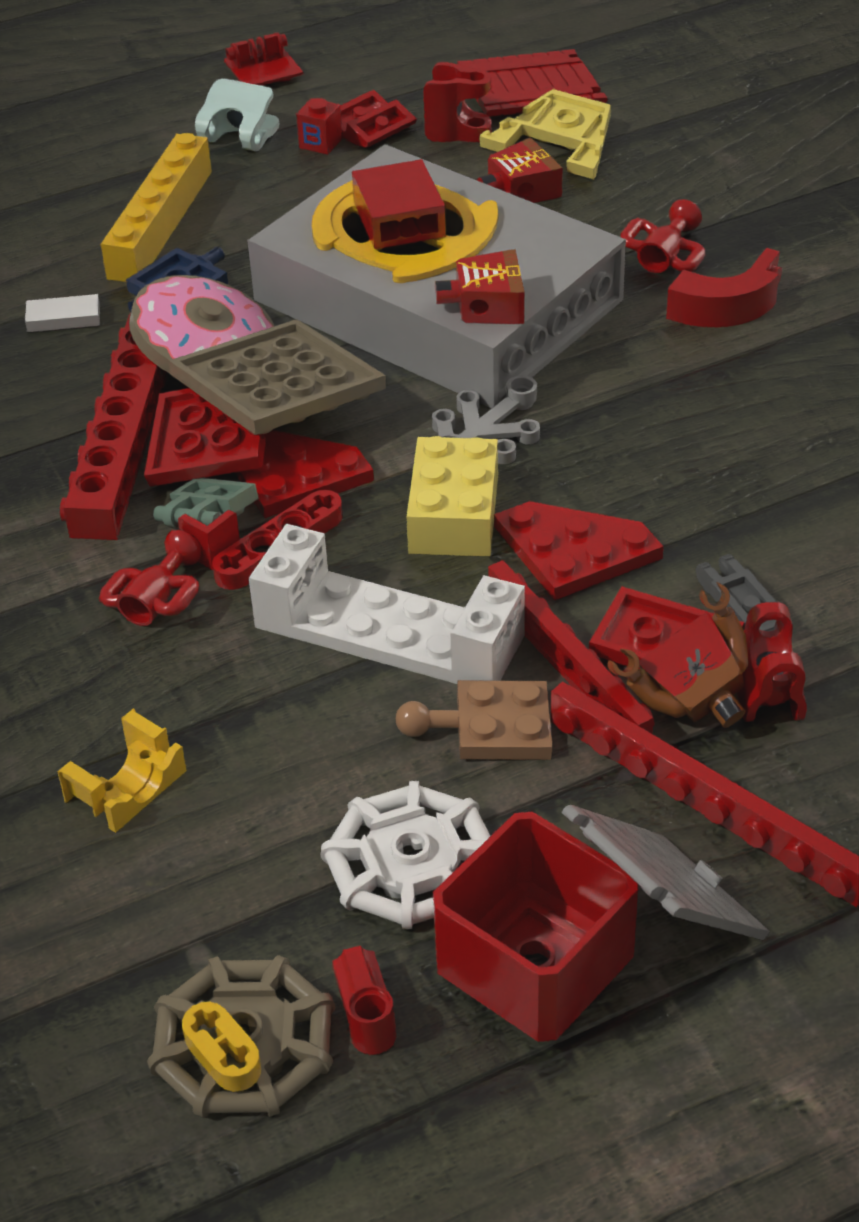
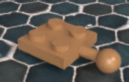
[395,680,552,760]

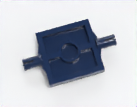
[126,246,228,312]

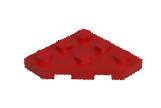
[144,388,266,486]
[234,430,374,518]
[494,501,664,601]

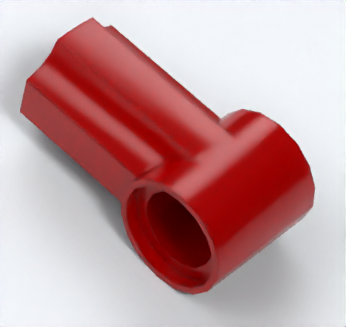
[332,945,397,1055]

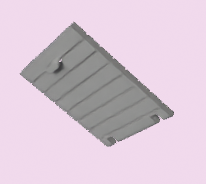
[562,805,770,940]

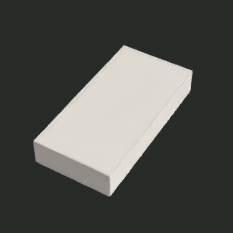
[25,294,100,332]

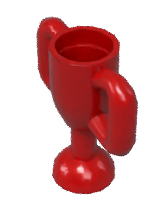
[620,199,705,273]
[99,530,203,626]

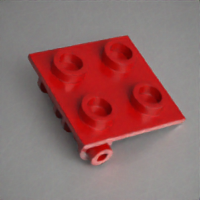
[224,32,304,86]

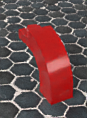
[666,248,782,327]

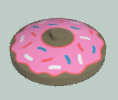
[129,275,274,373]

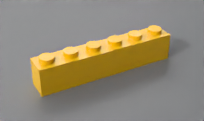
[101,133,212,282]

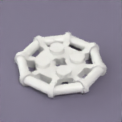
[320,781,490,929]

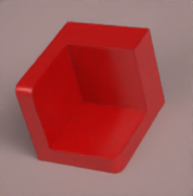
[178,510,240,570]

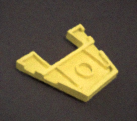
[479,89,611,179]

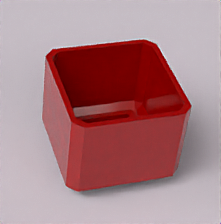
[433,812,638,1042]

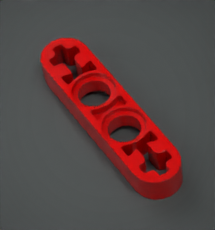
[212,490,343,590]

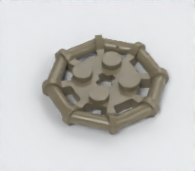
[147,955,336,1118]

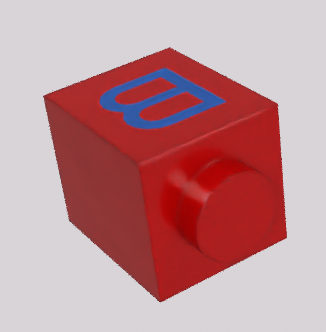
[296,98,343,155]

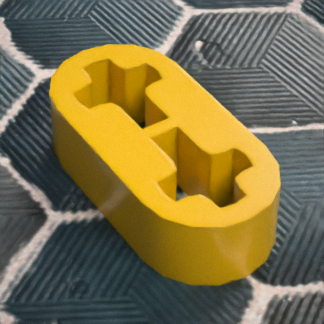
[182,1002,261,1092]

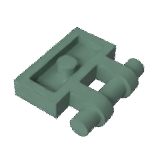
[153,478,259,528]

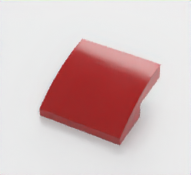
[340,89,417,148]

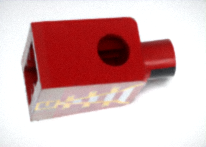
[477,138,563,203]
[435,249,525,324]

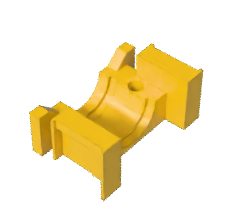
[57,708,187,833]

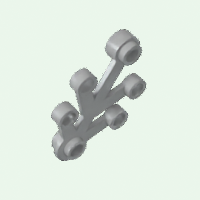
[432,375,540,464]

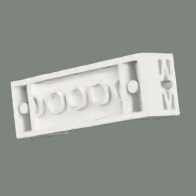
[249,524,525,684]

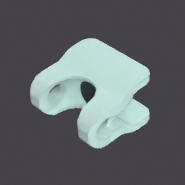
[195,78,280,152]

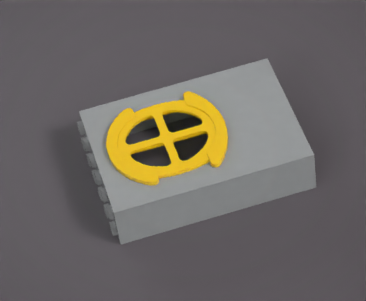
[248,144,626,409]

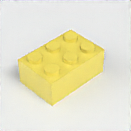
[406,436,498,557]

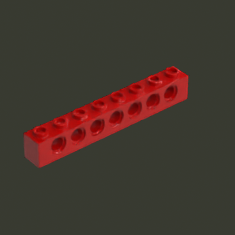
[60,314,169,540]

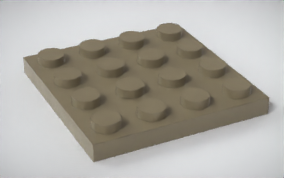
[169,319,386,435]

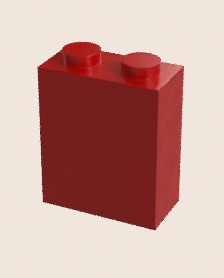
[352,159,446,249]

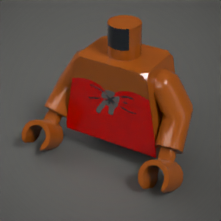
[608,582,749,728]

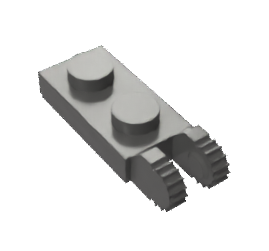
[695,554,793,631]

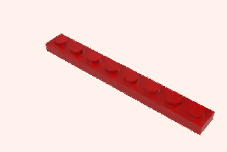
[551,681,859,907]

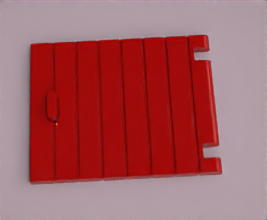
[457,49,608,117]

